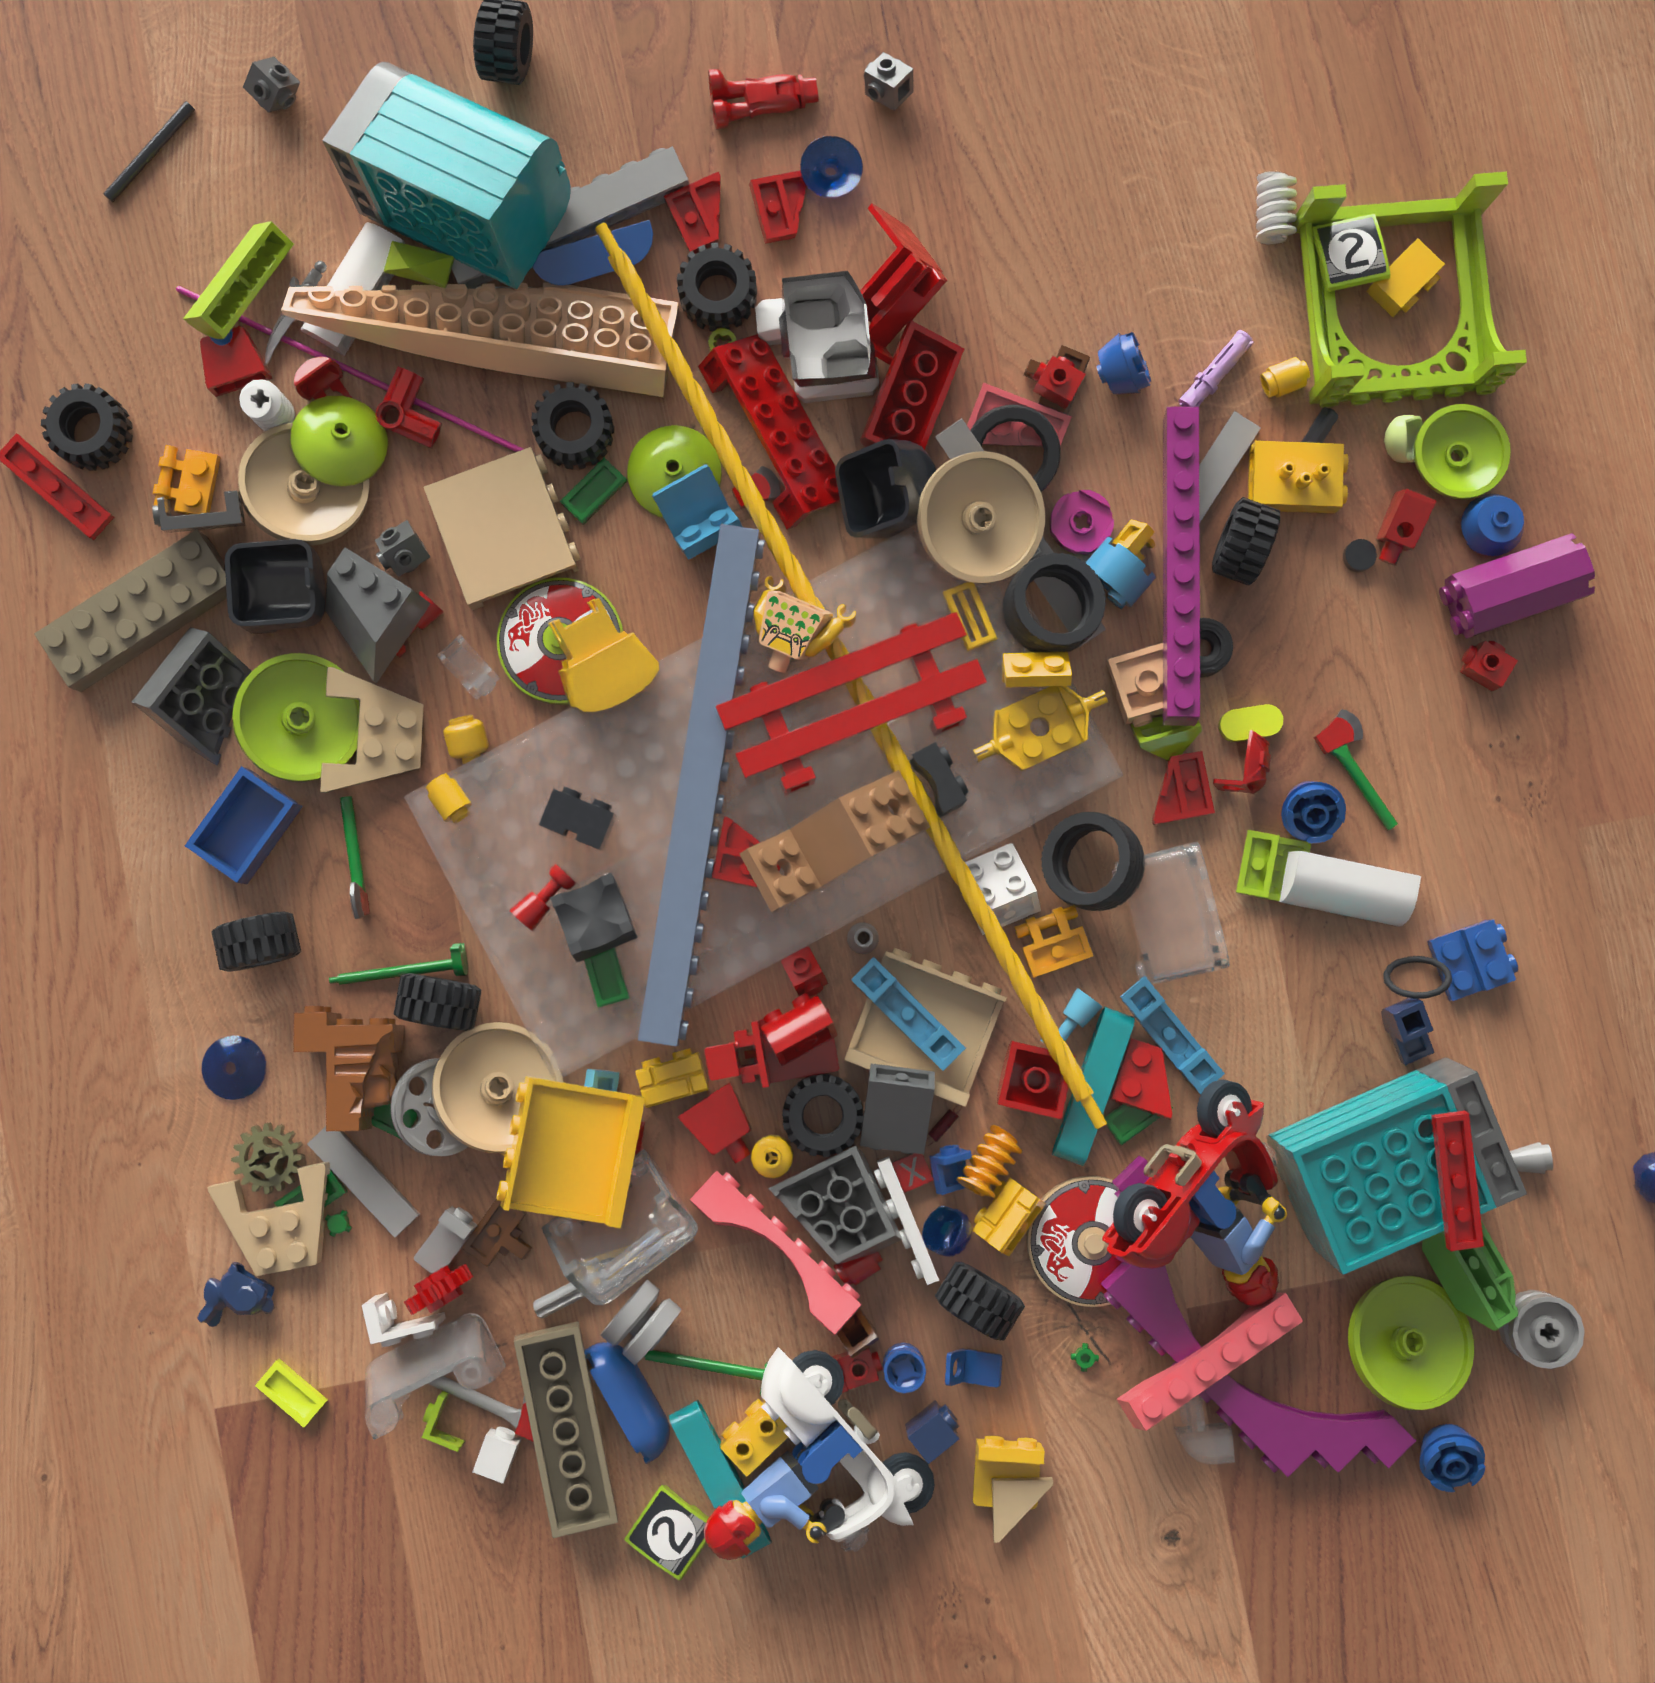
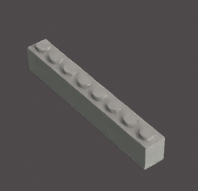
[451,146,689,289]

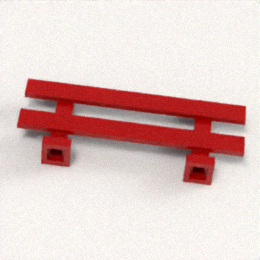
[715,612,987,795]

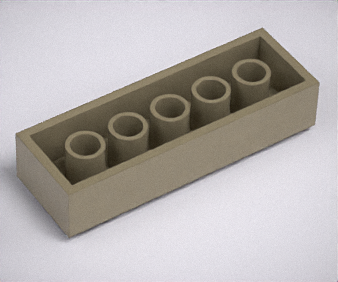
[34,529,227,692]
[514,1321,618,1538]

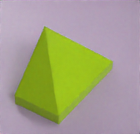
[384,241,454,288]
[1131,715,1202,761]

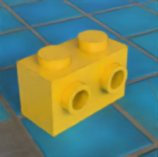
[720,1399,788,1477]

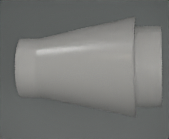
[847,922,879,954]
[1510,1142,1553,1174]

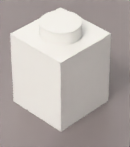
[473,1427,521,1483]

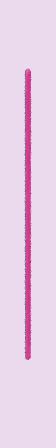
[176,286,523,452]

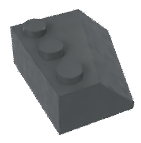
[325,547,430,683]
[132,627,252,765]
[768,1146,903,1264]

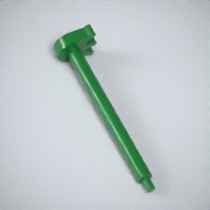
[329,943,468,985]
[644,1350,768,1396]

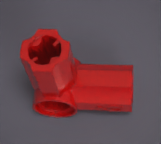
[375,366,442,449]

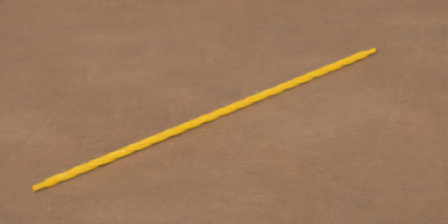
[595,223,1107,1129]

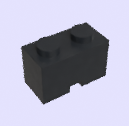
[539,786,617,851]

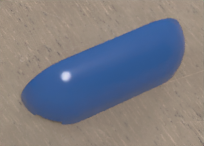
[532,220,653,285]
[585,1342,670,1464]

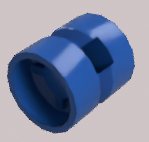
[882,1342,926,1393]

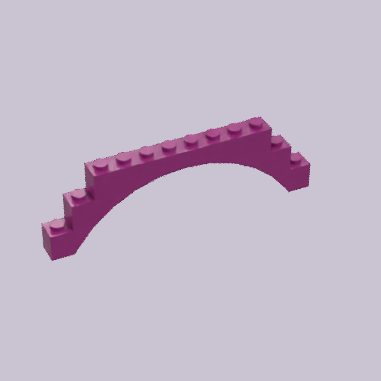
[1101,1155,1416,1477]

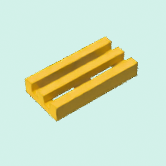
[942,582,997,652]

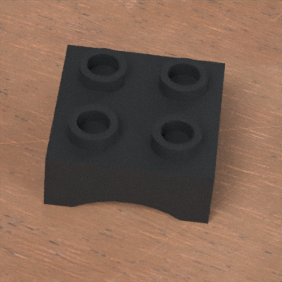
[910,742,969,818]
[550,873,638,963]

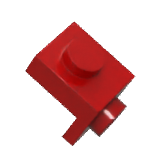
[781,946,829,997]

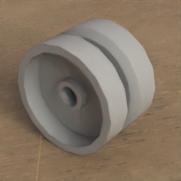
[600,1279,682,1365]
[1499,1290,1585,1369]

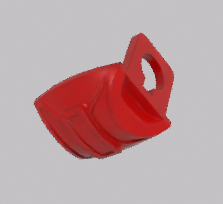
[294,356,352,401]
[1213,730,1272,794]

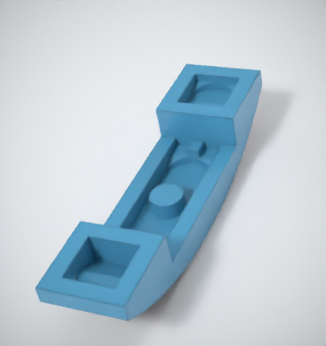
[851,957,966,1071]
[1120,976,1225,1094]

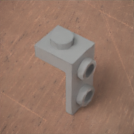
[414,1206,477,1273]

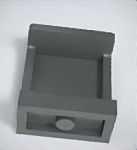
[152,490,245,533]
[860,1063,935,1154]

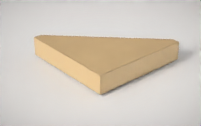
[992,1477,1053,1543]

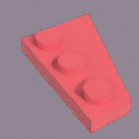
[967,383,1072,447]

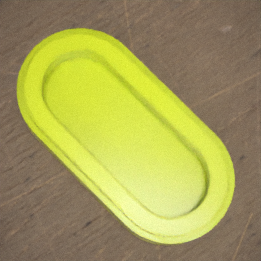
[1218,704,1283,742]

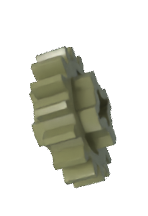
[231,1122,305,1194]

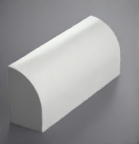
[300,222,405,356]
[1280,851,1421,927]

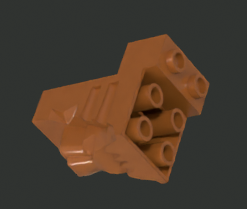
[293,1006,405,1132]

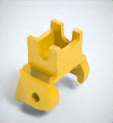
[548,598,659,712]

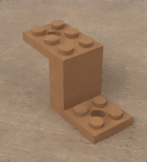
[740,770,930,912]

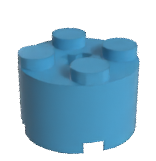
[1086,537,1156,610]

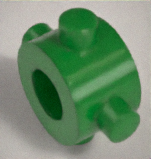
[325,1210,352,1237]
[1070,1343,1099,1372]

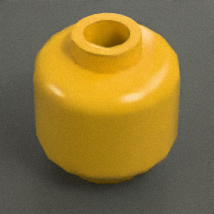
[443,715,489,764]
[751,1135,793,1178]

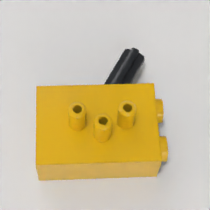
[1248,407,1349,514]

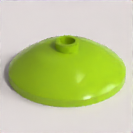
[291,396,388,486]
[1414,404,1511,499]
[627,425,722,518]

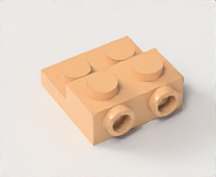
[1107,643,1163,727]

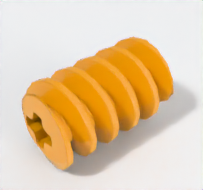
[957,1125,1023,1198]

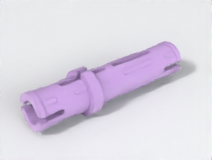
[1178,330,1254,407]

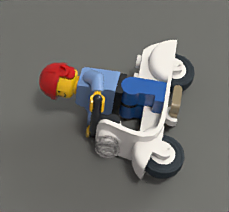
[704,1347,935,1560]

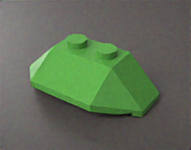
[1422,1221,1518,1331]

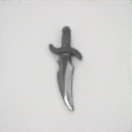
[264,261,327,365]

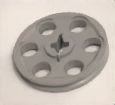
[391,1058,468,1156]

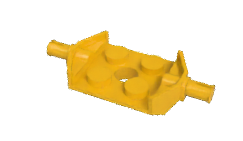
[973,686,1108,771]

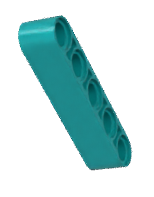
[1052,1006,1135,1166]
[669,1400,772,1559]

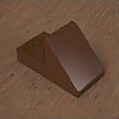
[837,1308,879,1358]

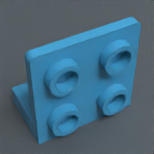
[652,464,743,560]

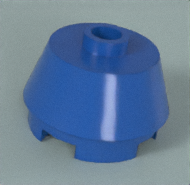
[1097,332,1151,394]
[1461,494,1524,556]
[1281,781,1346,843]
[1419,1424,1485,1492]

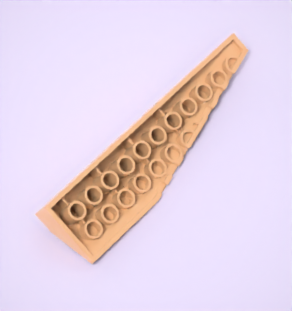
[282,283,679,397]

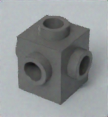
[863,52,914,111]
[243,57,300,113]
[375,520,430,577]

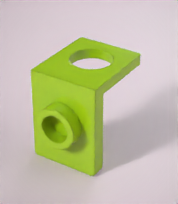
[422,1391,465,1452]

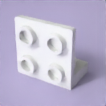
[965,843,1041,935]
[362,1293,446,1347]

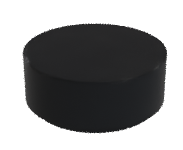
[1343,539,1377,572]

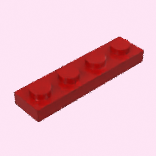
[0,433,114,541]
[1431,1110,1484,1251]

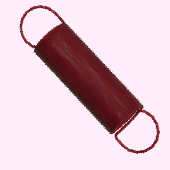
[926,1105,962,1146]

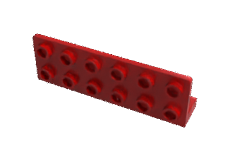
[698,334,840,530]

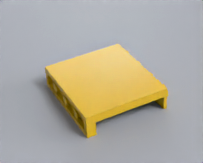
[497,1076,645,1228]

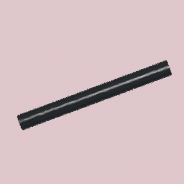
[103,101,195,203]

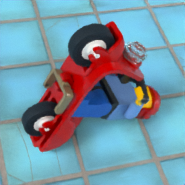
[1102,1079,1287,1307]

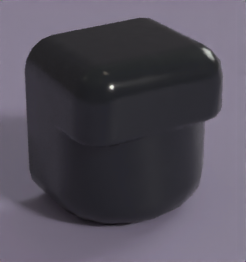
[835,439,936,539]
[225,539,326,634]

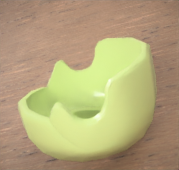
[1384,415,1423,463]

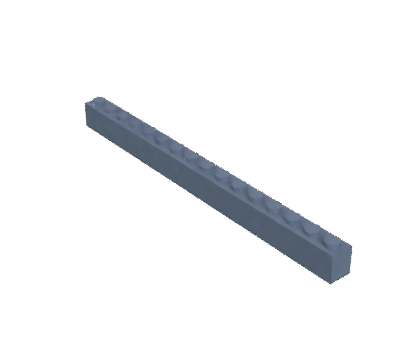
[638,524,765,1046]

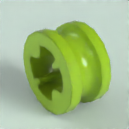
[708,328,736,351]

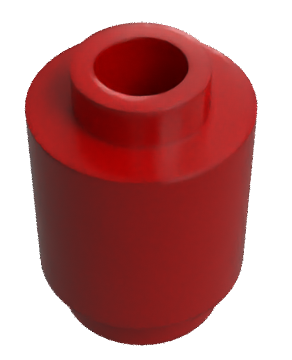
[833,1251,883,1286]

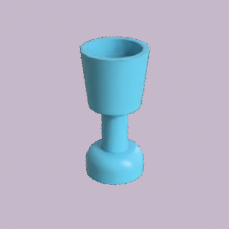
[1040,988,1102,1043]

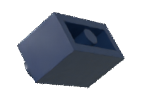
[905,1400,960,1464]

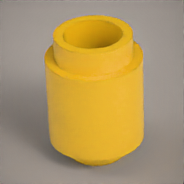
[1260,357,1310,398]
[425,773,472,824]

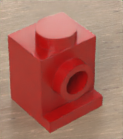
[832,1347,883,1393]

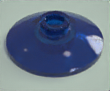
[800,136,863,198]
[202,1035,266,1100]

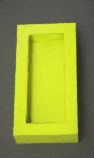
[255,1358,328,1428]

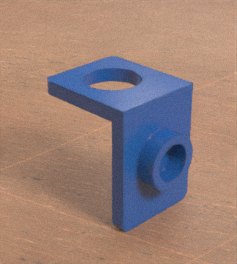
[945,1348,1002,1388]

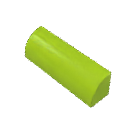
[183,221,294,339]

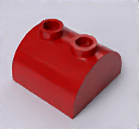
[760,993,838,1066]
[997,1041,1076,1119]

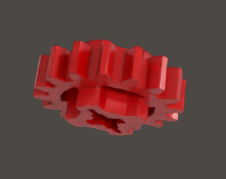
[404,1263,474,1315]

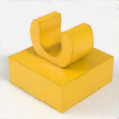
[1112,519,1156,561]

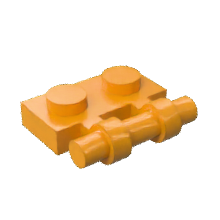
[152,445,221,515]
[1014,906,1093,978]

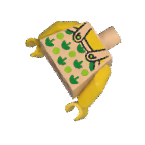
[753,576,856,673]

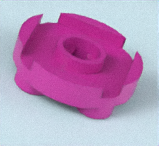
[1050,490,1114,555]

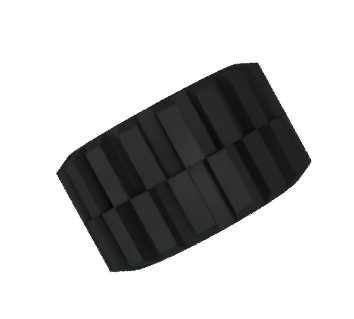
[473,0,533,85]
[677,243,757,332]
[531,382,614,470]
[41,383,133,471]
[1212,497,1280,586]
[211,912,301,972]
[393,973,482,1031]
[782,1074,864,1157]
[935,1262,1025,1341]

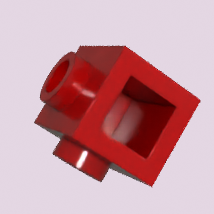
[1032,355,1086,409]
[1460,641,1518,691]

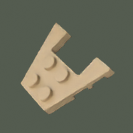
[320,667,424,793]
[207,1161,330,1276]

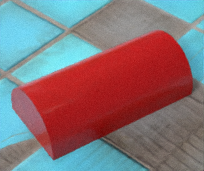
[860,320,965,450]

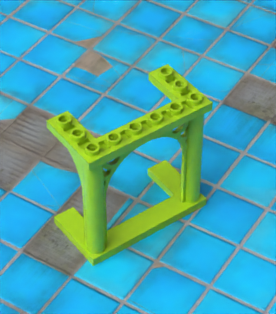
[1292,171,1527,408]

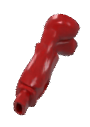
[708,69,819,130]

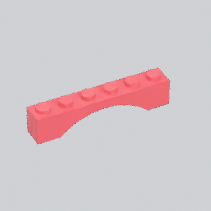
[690,1171,861,1336]
[1116,1292,1303,1431]

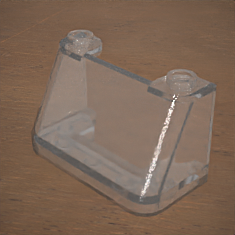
[1112,841,1230,985]
[541,1149,698,1305]
[365,1313,506,1440]

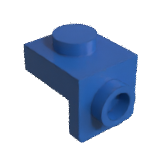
[929,1145,972,1195]

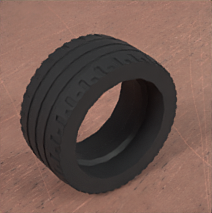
[971,405,1061,492]
[1003,553,1106,653]
[1041,812,1145,911]

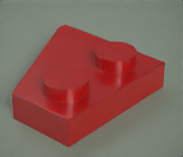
[749,169,809,244]
[664,171,721,254]
[1152,751,1215,825]
[711,816,781,888]
[1111,1038,1173,1120]

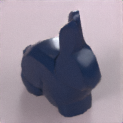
[197,1262,275,1327]

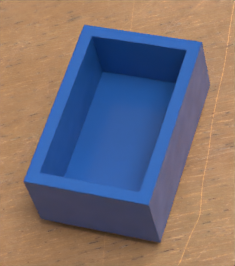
[184,766,303,884]

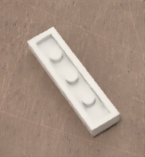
[874,1156,939,1285]

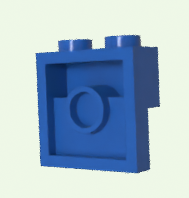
[1427,919,1518,1001]

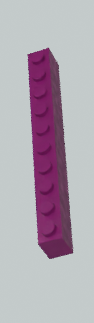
[1163,407,1200,726]

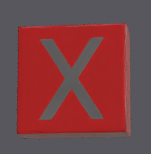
[891,1153,934,1193]

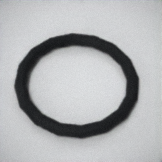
[1383,956,1452,999]

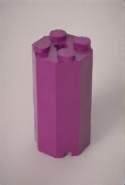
[1439,533,1595,639]

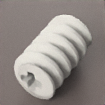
[1256,172,1297,244]
[239,380,295,431]

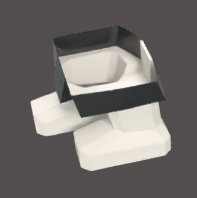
[755,271,879,403]

